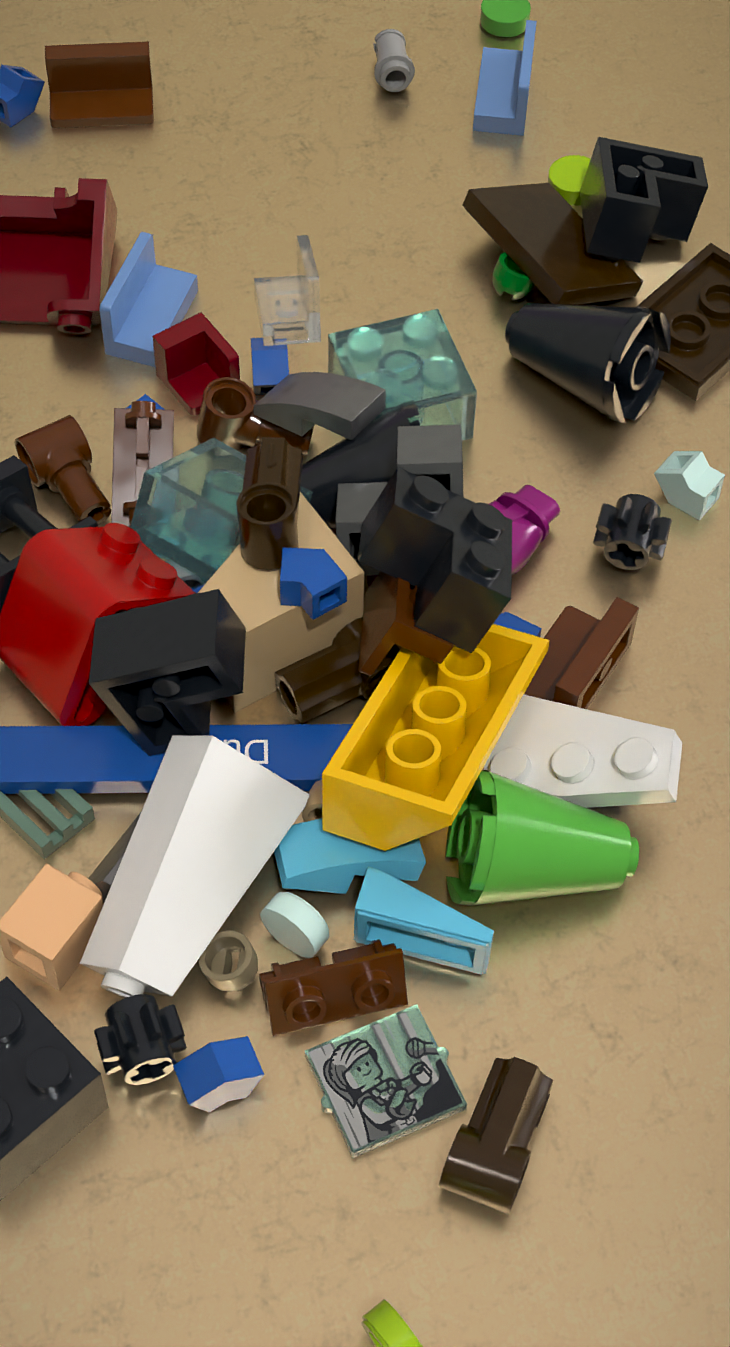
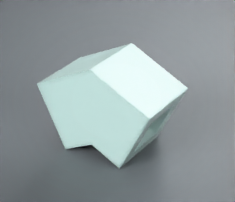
[654,451,725,521]

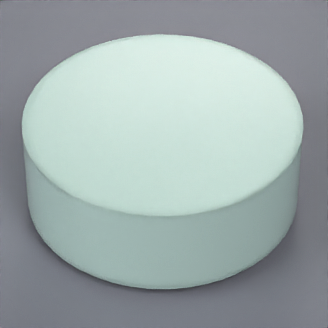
[260,892,330,958]

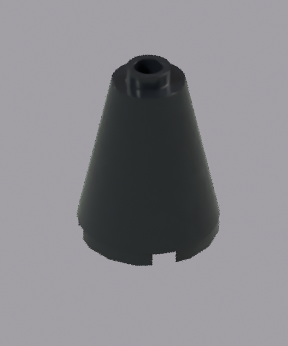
[505,303,671,423]
[300,400,420,529]

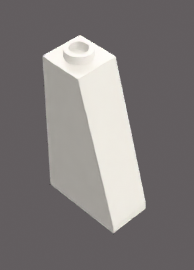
[80,735,309,998]

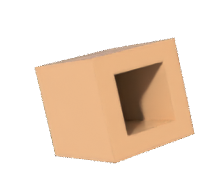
[0,863,104,991]

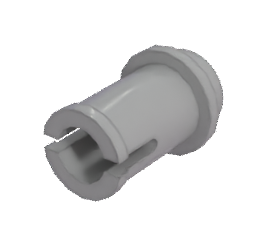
[373,29,415,92]

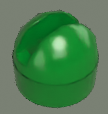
[492,252,535,301]

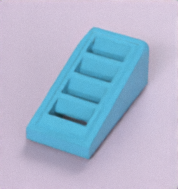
[354,866,494,975]

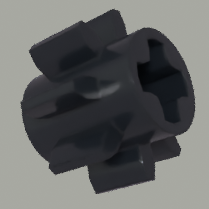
[593,494,672,570]
[94,994,187,1085]

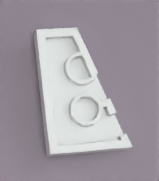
[484,695,682,808]

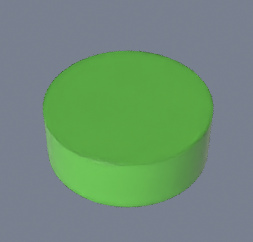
[480,0,531,37]

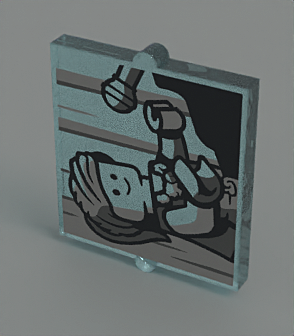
[305,1004,467,1158]

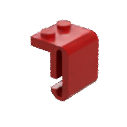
[0,523,195,726]

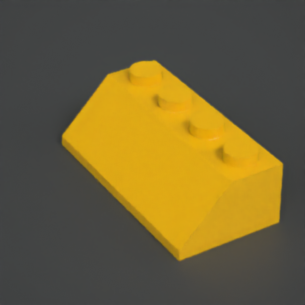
[322,624,549,851]

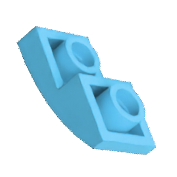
[274,818,426,894]

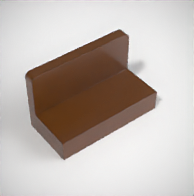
[45,41,154,128]
[358,571,454,676]
[524,597,639,709]

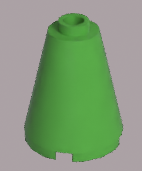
[446,770,639,906]

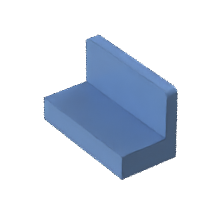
[473,20,537,136]
[100,232,198,368]

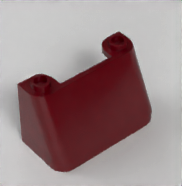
[0,178,117,334]

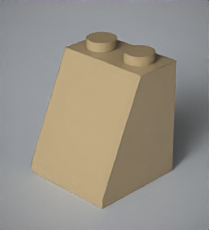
[198,492,364,713]

